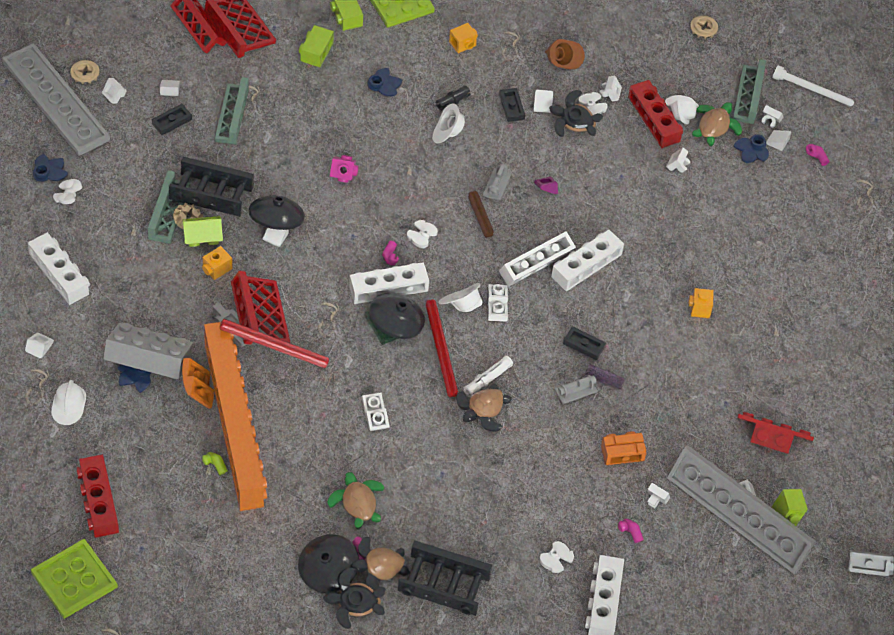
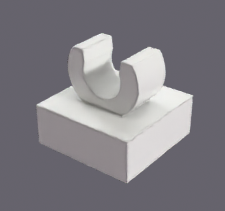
[600,76,622,101]
[102,78,127,104]
[762,105,783,128]
[666,148,690,172]
[647,483,670,509]

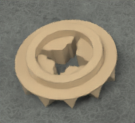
[690,16,718,39]
[70,60,100,84]
[173,203,203,229]

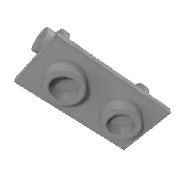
[483,163,512,201]
[554,375,598,404]

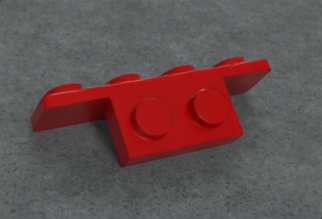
[737,412,814,454]

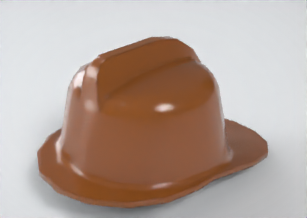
[545,39,585,69]

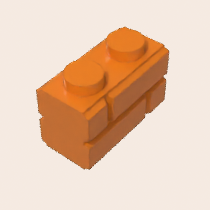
[601,431,646,465]

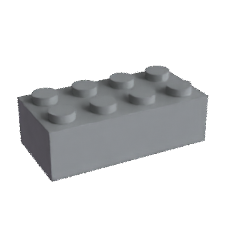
[104,323,193,380]

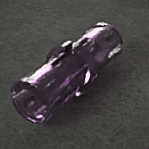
[585,364,625,390]

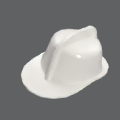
[665,95,699,125]
[432,104,465,144]
[439,283,482,312]
[51,380,86,425]

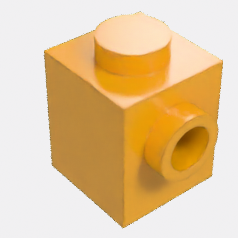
[449,23,478,53]
[202,246,233,280]
[688,288,714,319]

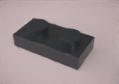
[499,88,525,122]
[151,104,192,135]
[563,326,606,360]

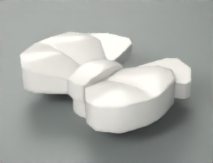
[578,92,607,115]
[53,179,82,204]
[407,220,438,248]
[540,541,574,573]

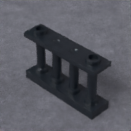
[169,157,254,217]
[398,540,492,616]

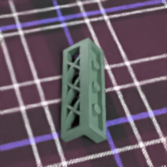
[733,59,766,124]
[215,77,249,145]
[148,170,190,244]

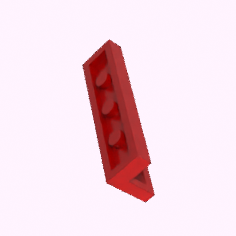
[170,0,228,53]

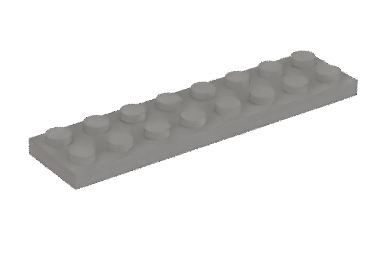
[2,43,110,156]
[667,446,816,574]

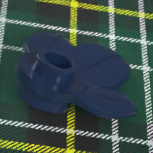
[367,68,402,97]
[734,134,769,163]
[33,154,68,182]
[117,364,152,393]

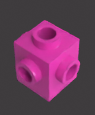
[330,155,359,183]

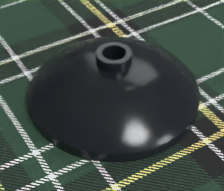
[249,195,305,230]
[369,293,425,339]
[298,534,359,593]

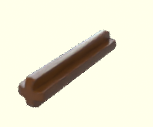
[468,191,494,238]

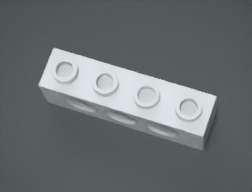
[551,230,624,292]
[28,232,90,305]
[499,232,576,287]
[349,262,429,304]
[585,555,624,635]

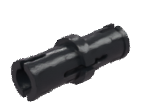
[436,85,471,111]

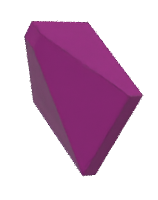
[534,176,559,194]

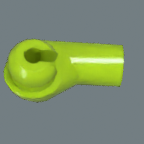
[202,452,228,475]

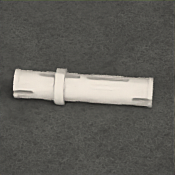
[463,356,513,398]

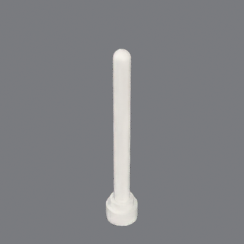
[772,65,854,106]

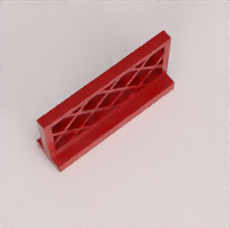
[204,0,276,58]
[231,271,291,345]

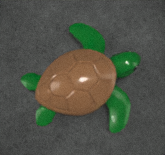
[692,102,742,146]
[328,472,384,529]

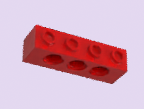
[628,80,683,149]
[76,454,119,538]

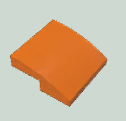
[182,358,215,409]

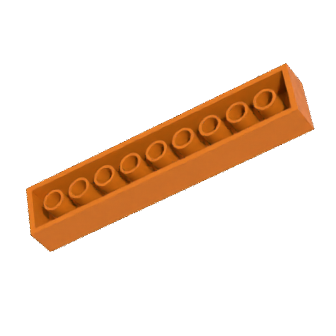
[204,322,267,511]

